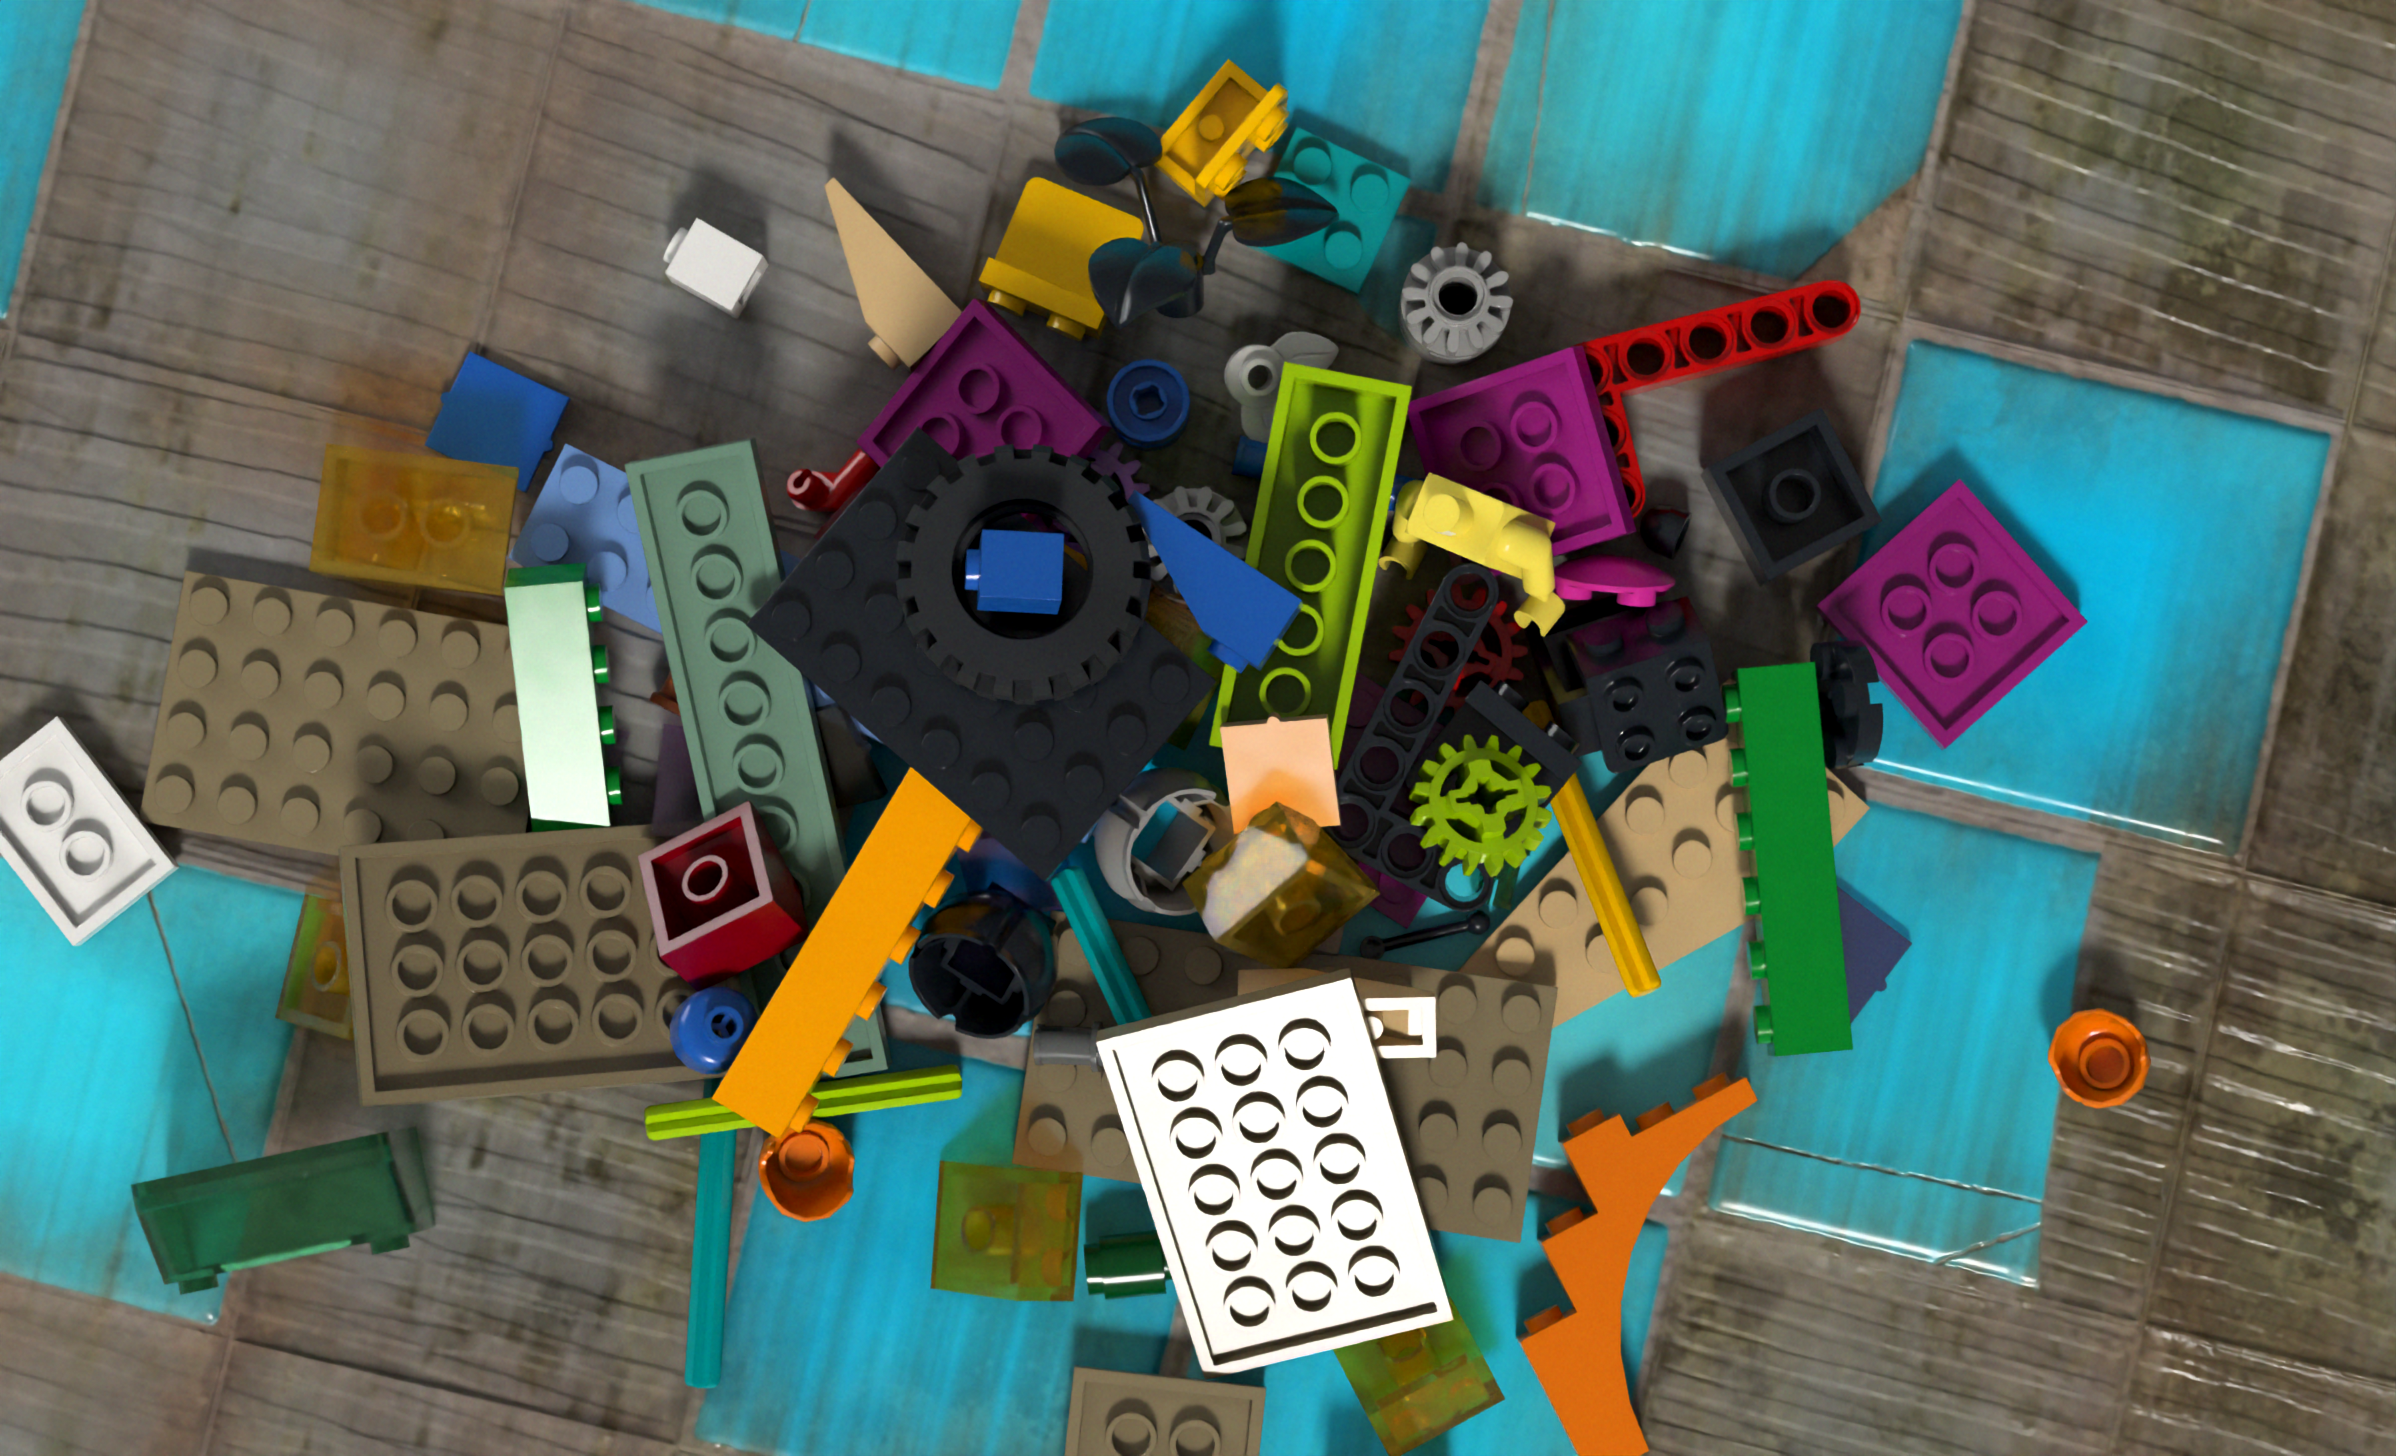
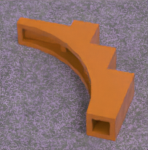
[1516,1071,1758,1456]

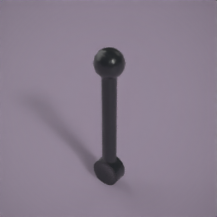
[1360,910,1490,960]

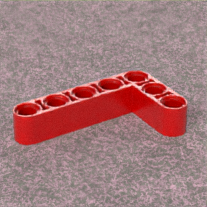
[1571,280,1861,519]

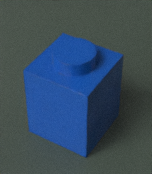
[965,529,1064,614]

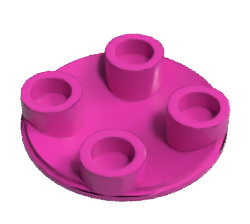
[1554,554,1676,607]

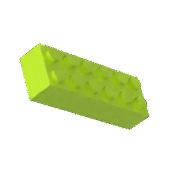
[1209,362,1412,770]

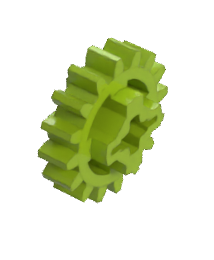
[1409,734,1552,877]

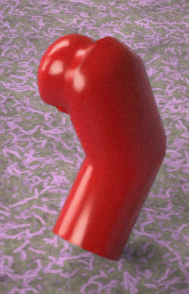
[786,448,881,512]

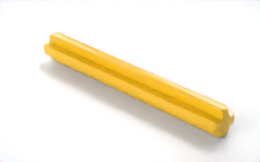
[1522,700,1661,998]

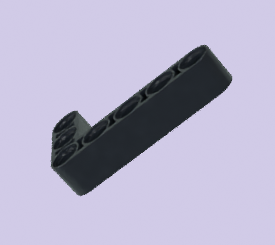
[1321,561,1499,912]

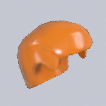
[2048,1008,2151,1109]
[758,1118,855,1222]

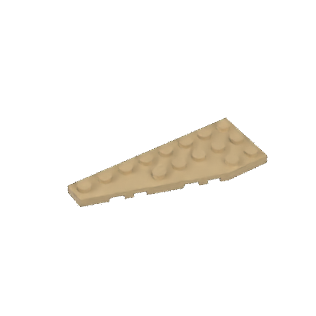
[1456,678,1870,1029]

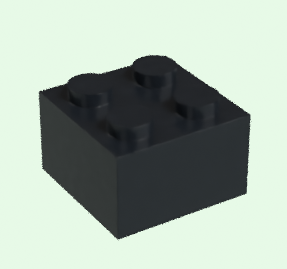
[1700,407,1882,587]

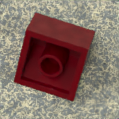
[638,801,810,992]

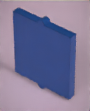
[425,351,571,493]

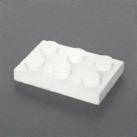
[0,716,180,946]

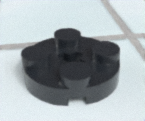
[1810,640,1884,769]

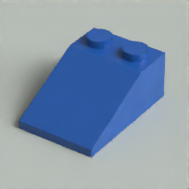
[1127,490,1303,674]

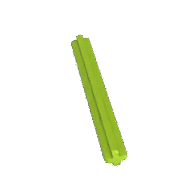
[644,1064,963,1141]

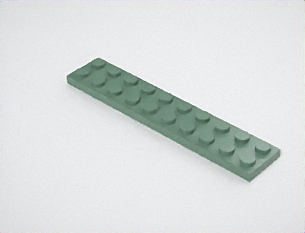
[625,437,893,1081]

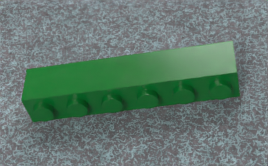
[1722,662,1853,1057]

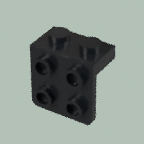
[1565,596,1729,774]
[1405,679,1582,839]

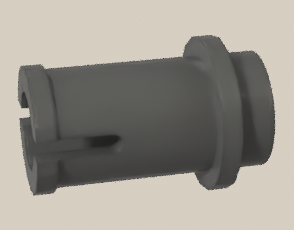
[1033,1021,1107,1072]

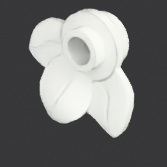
[1224,331,1339,443]

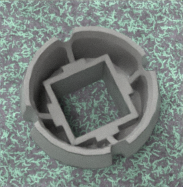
[1091,767,1245,916]

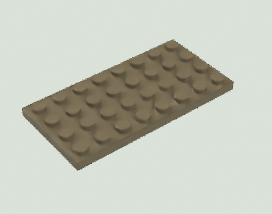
[1012,910,1558,1243]

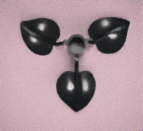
[1054,117,1339,330]

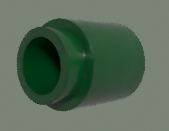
[1083,1230,1173,1300]

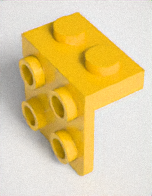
[1153,59,1290,208]
[979,177,1144,341]

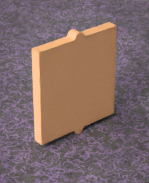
[1220,712,1341,836]

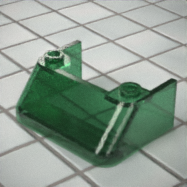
[130,1126,436,1295]

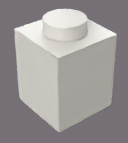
[663,218,769,319]

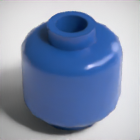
[670,987,759,1074]

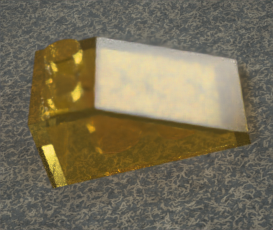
[309,443,520,596]

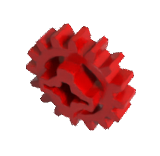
[1388,584,1528,720]

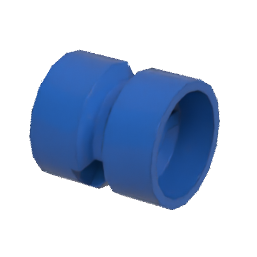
[1107,359,1190,452]

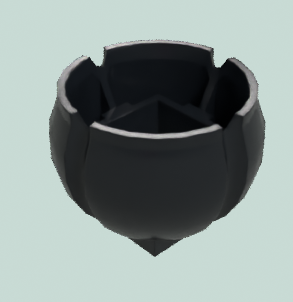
[908,881,1059,1039]

